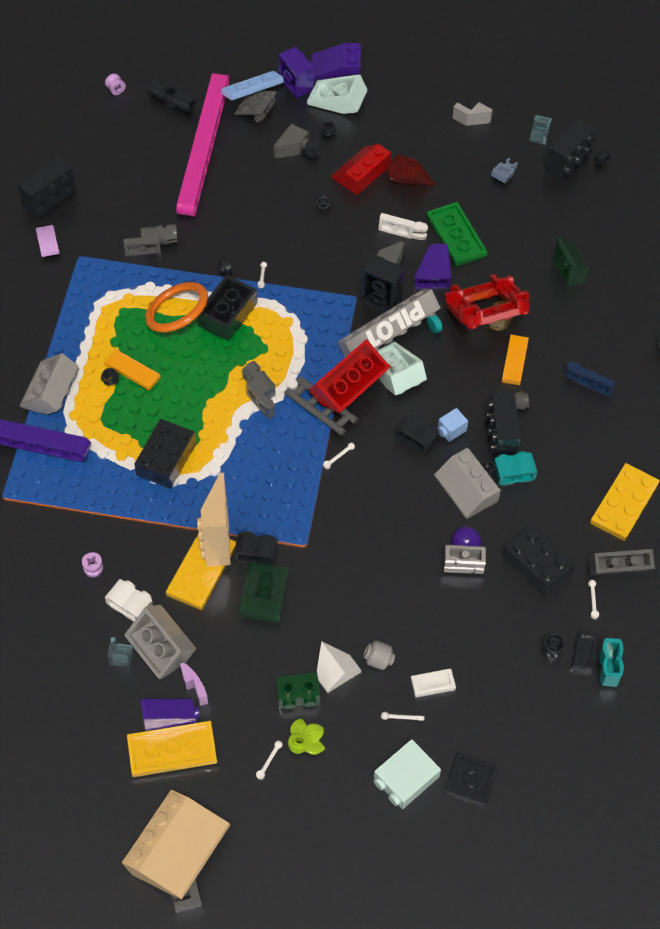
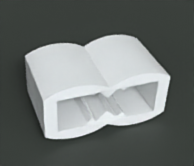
[105,579,153,622]

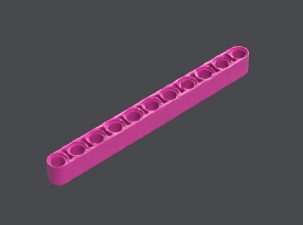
[176,73,229,216]

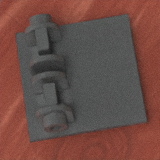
[234,91,276,123]

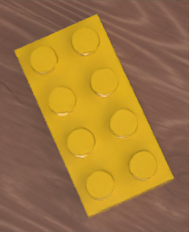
[590,463,660,541]
[166,533,236,610]
[127,721,217,777]

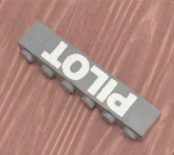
[337,289,440,357]

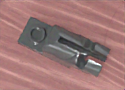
[124,224,178,256]
[242,361,276,420]

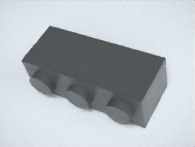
[588,549,655,576]

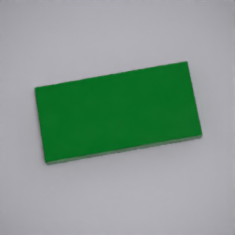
[426,202,488,267]

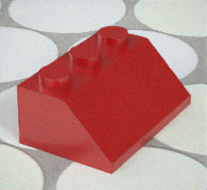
[331,144,391,195]

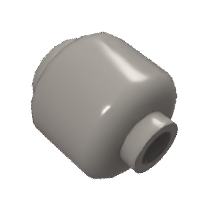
[363,640,395,670]

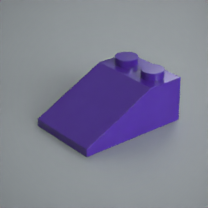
[311,43,361,80]

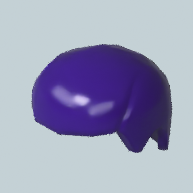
[450,526,481,546]

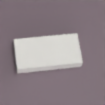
[411,669,456,698]

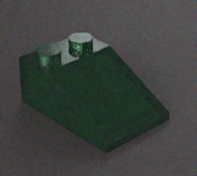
[239,562,289,623]

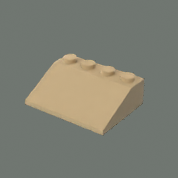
[197,473,231,566]
[122,790,230,900]

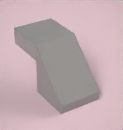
[452,102,493,126]

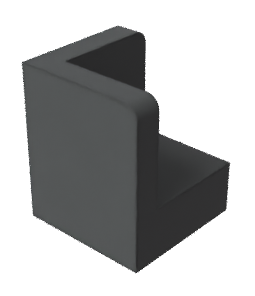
[172,879,202,913]

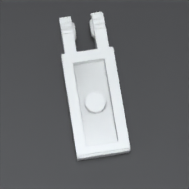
[378,213,428,240]

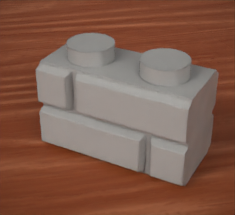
[444,545,486,574]

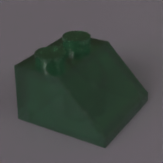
[553,238,589,287]

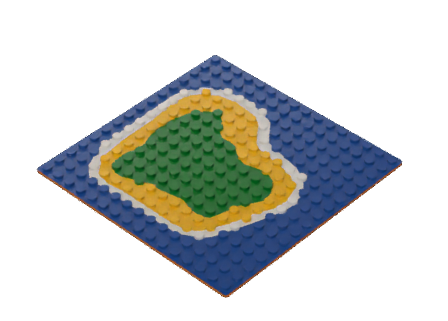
[2,256,357,547]

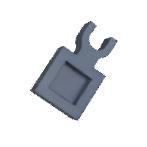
[491,158,518,183]

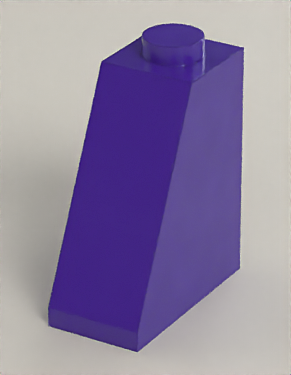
[414,243,451,289]
[141,699,200,731]

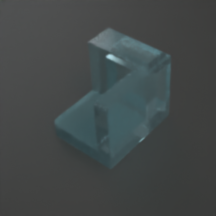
[529,115,552,145]
[107,637,134,668]

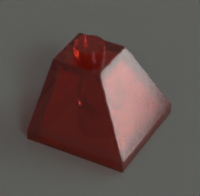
[385,153,435,186]

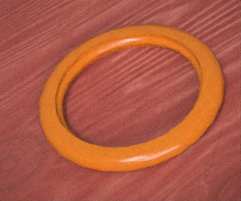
[145,282,208,332]

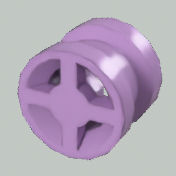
[105,74,126,95]
[82,552,103,577]

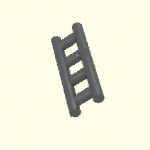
[284,376,358,436]

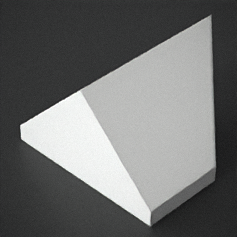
[317,642,361,693]

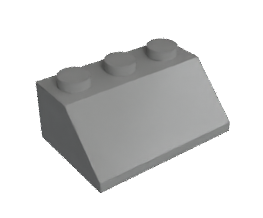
[20,353,78,415]
[434,448,501,519]
[124,605,197,680]

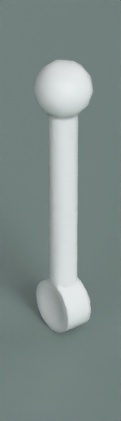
[257,262,267,288]
[323,443,355,469]
[588,580,599,619]
[381,712,425,720]
[256,740,283,780]

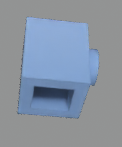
[437,408,468,442]

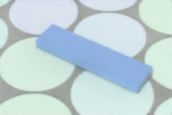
[221,71,284,100]

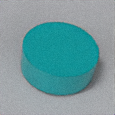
[427,315,442,334]

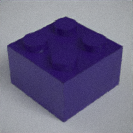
[279,46,314,98]

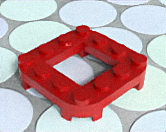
[445,274,530,329]

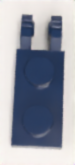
[565,361,616,397]

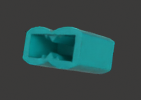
[494,451,538,485]
[599,638,624,687]

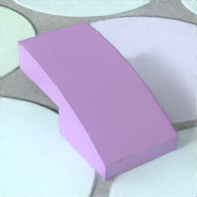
[36,225,59,257]
[180,662,208,706]

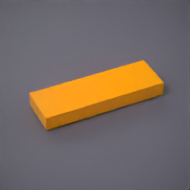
[502,335,529,386]
[104,349,161,391]

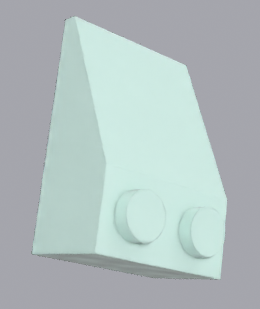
[307,74,367,114]
[377,342,427,395]

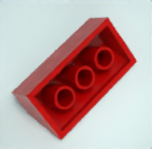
[309,339,391,413]

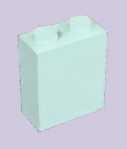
[374,739,441,810]

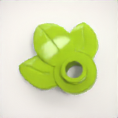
[288,718,325,755]

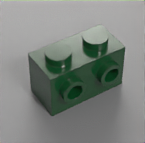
[276,672,320,709]

